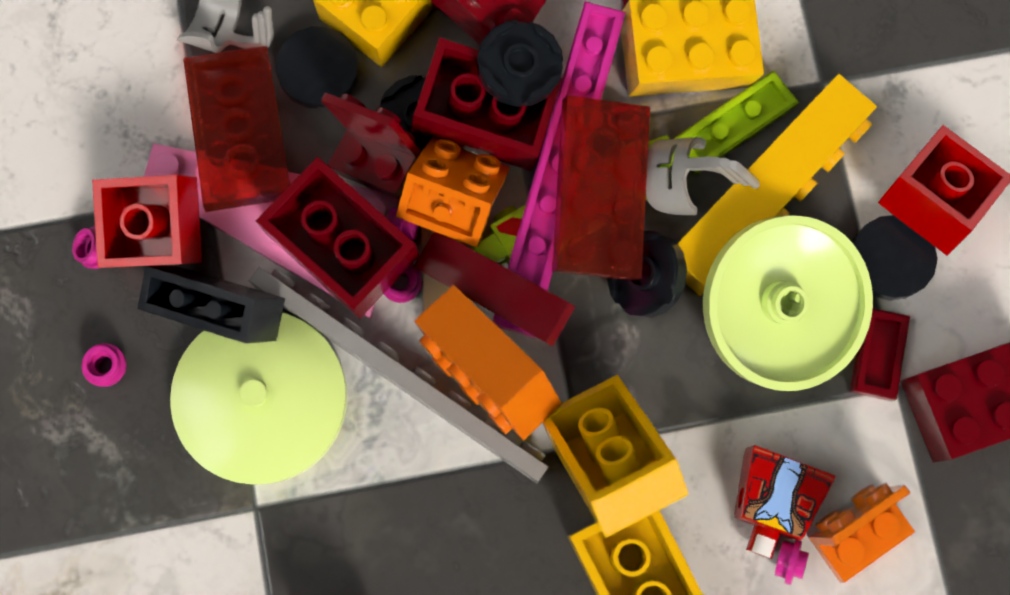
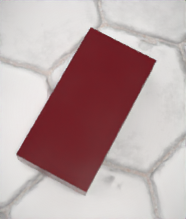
[850,308,910,401]

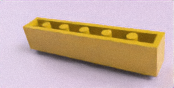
[677,74,877,297]

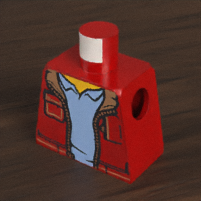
[734,445,835,559]

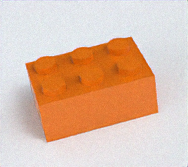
[414,285,562,441]

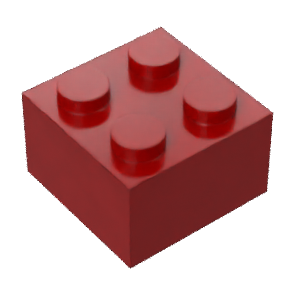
[878,125,1010,256]
[92,175,202,268]

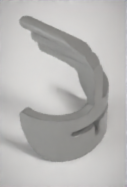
[177,0,274,53]
[644,137,760,215]

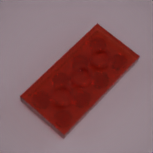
[183,46,290,212]
[552,95,650,280]

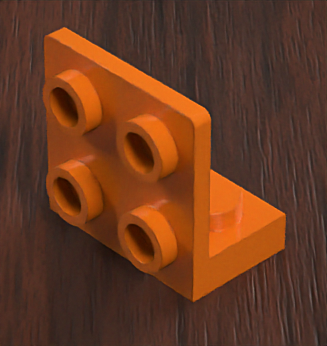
[395,138,510,247]
[808,483,915,583]

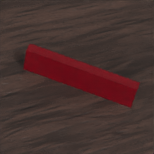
[414,232,575,347]

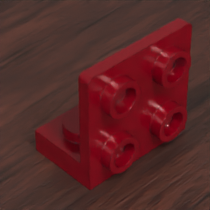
[321,93,421,200]

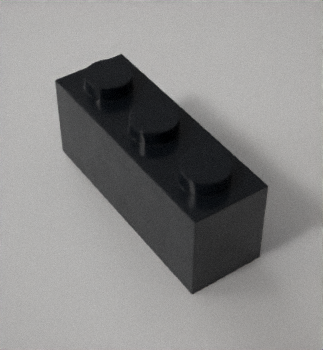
[137,266,285,343]

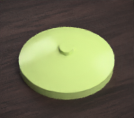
[703,216,873,391]
[170,313,347,485]

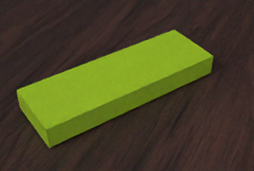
[674,70,799,175]

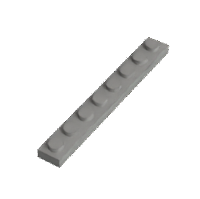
[248,267,548,484]

